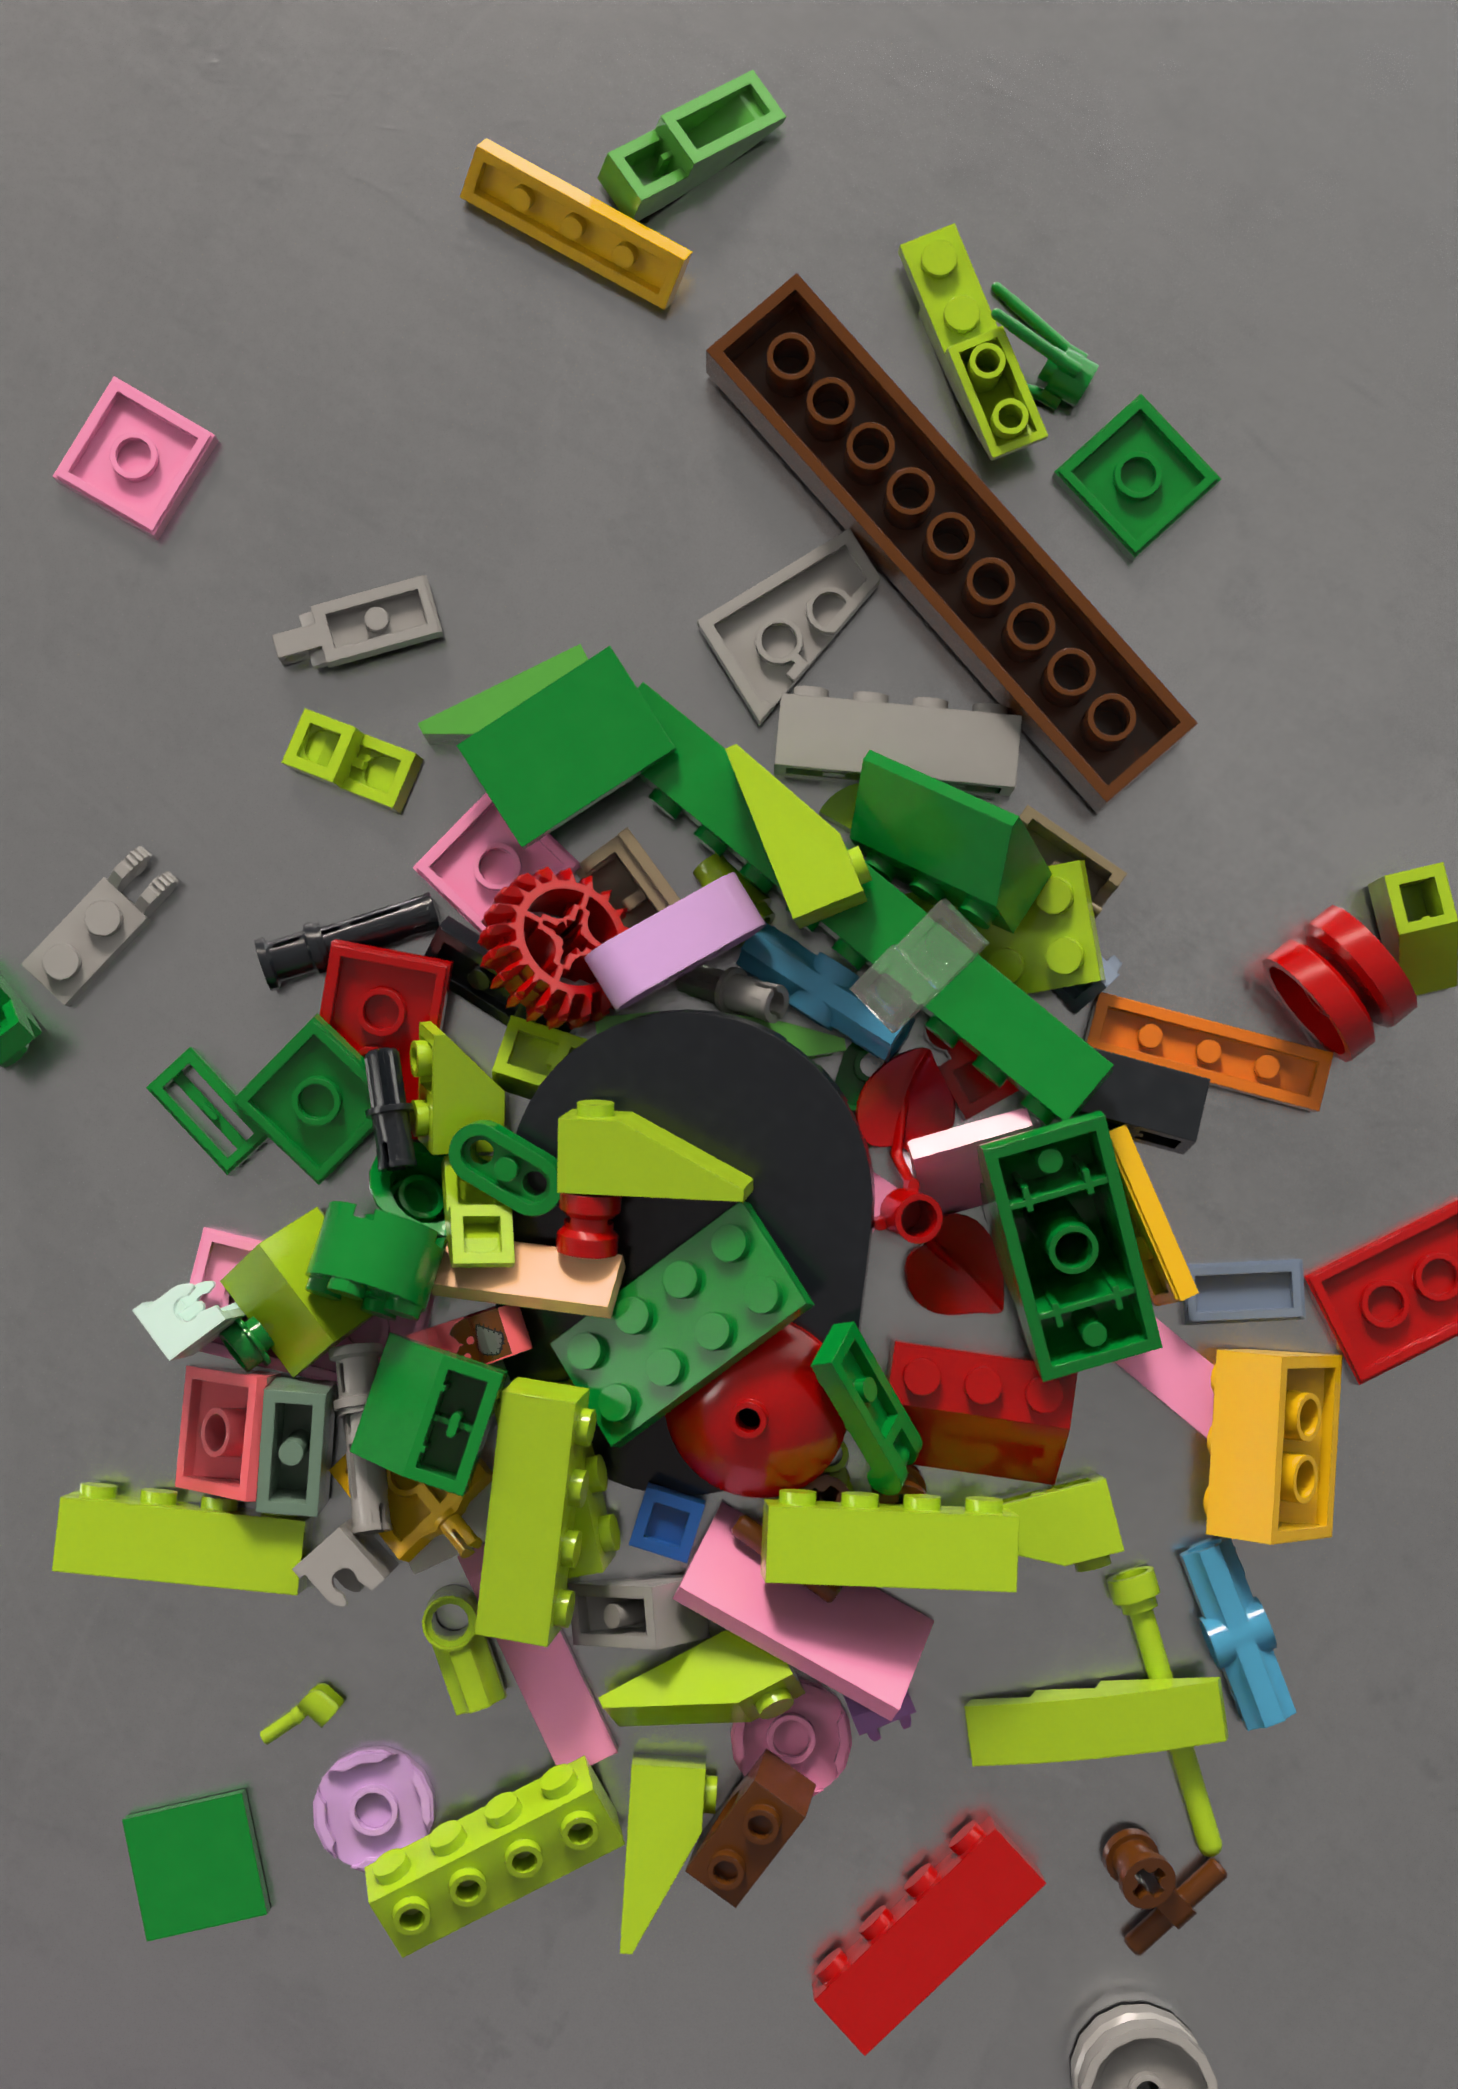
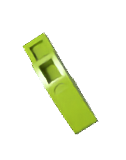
[898,223,1048,461]

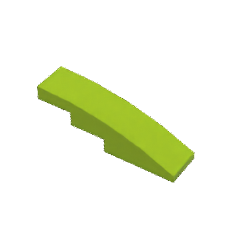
[964,1677,1229,1766]

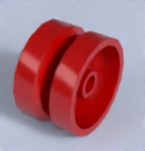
[1262,905,1418,1062]

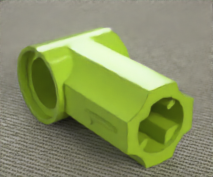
[422,1585,507,1716]

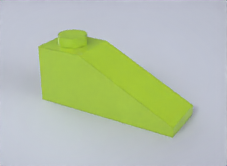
[725,744,872,929]
[557,1100,754,1202]
[1000,1473,1125,1572]
[598,1630,806,1727]
[620,1753,718,1954]

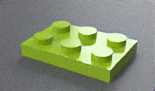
[905,860,1106,994]

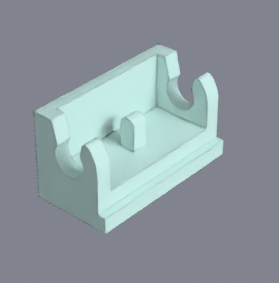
[132,1281,246,1361]

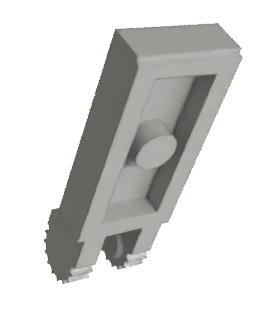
[21,846,179,1007]

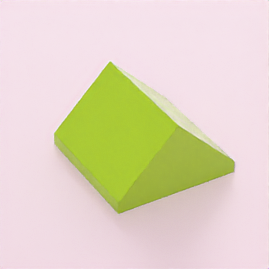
[220,1207,374,1378]

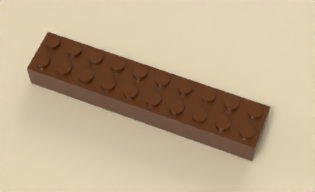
[706,273,1198,813]

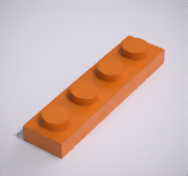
[1085,992,1334,1112]

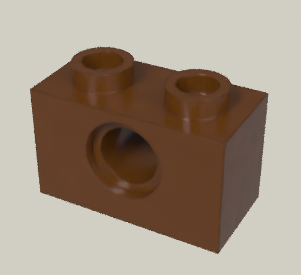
[685,1748,816,1908]

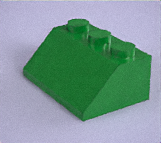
[850,750,1052,934]

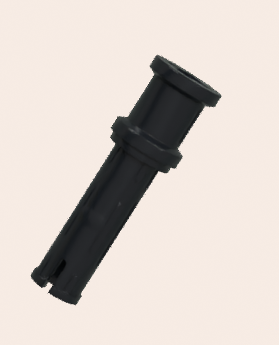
[254,892,440,991]

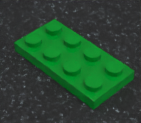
[550,1201,815,1447]

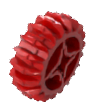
[477,866,629,1030]

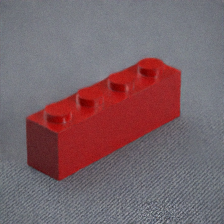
[812,1816,1047,2056]

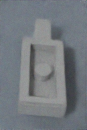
[272,575,444,669]

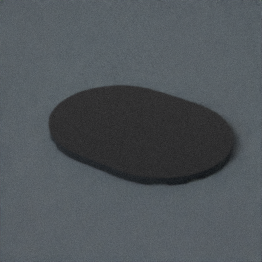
[496,1009,875,1495]

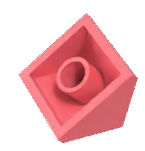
[175,1365,281,1502]

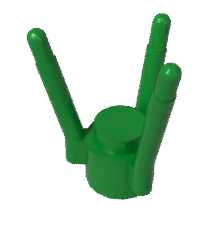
[991,282,1099,410]

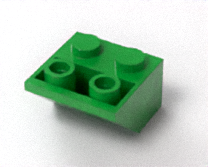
[350,1332,509,1496]

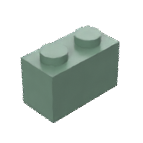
[256,1376,337,1517]

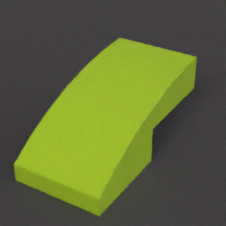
[281,708,424,814]
[441,1156,515,1268]

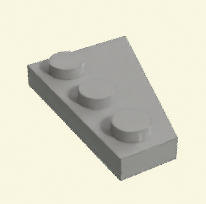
[697,528,881,726]

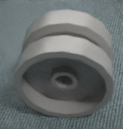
[1071,2004,1218,2089]

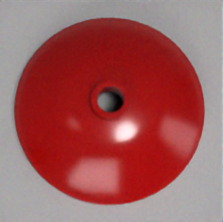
[665,1322,847,1498]

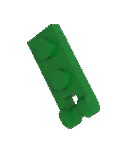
[810,1321,923,1495]

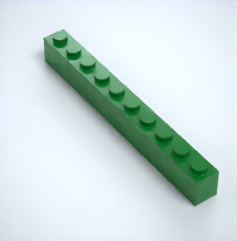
[629,682,1114,1126]

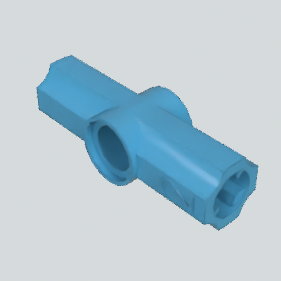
[735,922,916,1063]
[1179,1537,1297,1731]

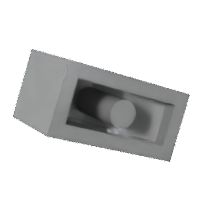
[568,1574,710,1650]

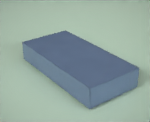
[1181,1259,1306,1325]

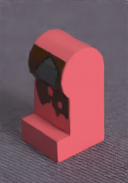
[406,1305,533,1364]

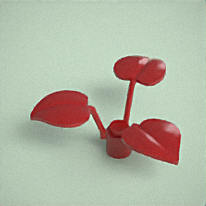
[856,1047,1004,1315]

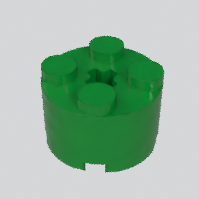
[305,1201,448,1321]

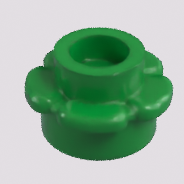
[219,1316,274,1373]

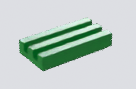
[146,1047,270,1176]

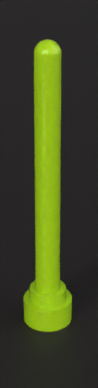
[1106,1566,1222,1857]

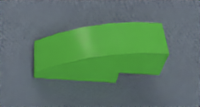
[597,70,787,221]

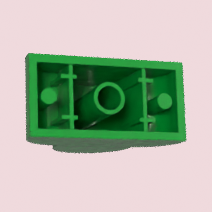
[977,1110,1163,1382]

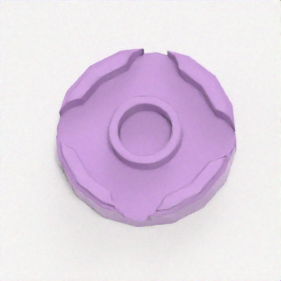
[313,1746,436,1873]

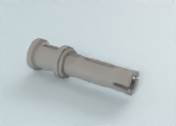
[328,1343,393,1535]

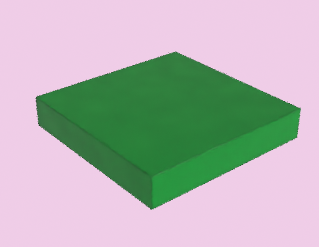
[1052,394,1222,562]
[231,1013,373,1185]
[122,1789,271,1942]

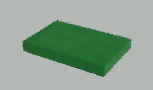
[456,646,677,849]

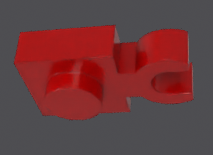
[924,1026,1019,1121]

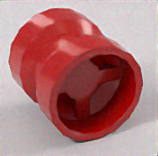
[556,1193,622,1259]

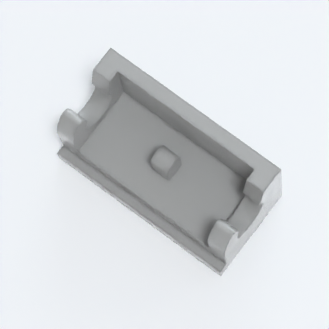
[292,1518,399,1607]

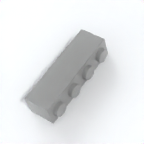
[774,686,1022,797]

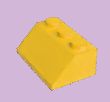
[1203,1349,1343,1545]

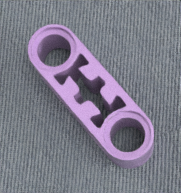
[584,872,767,1012]

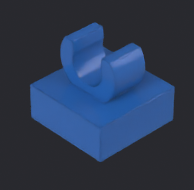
[629,1482,706,1563]

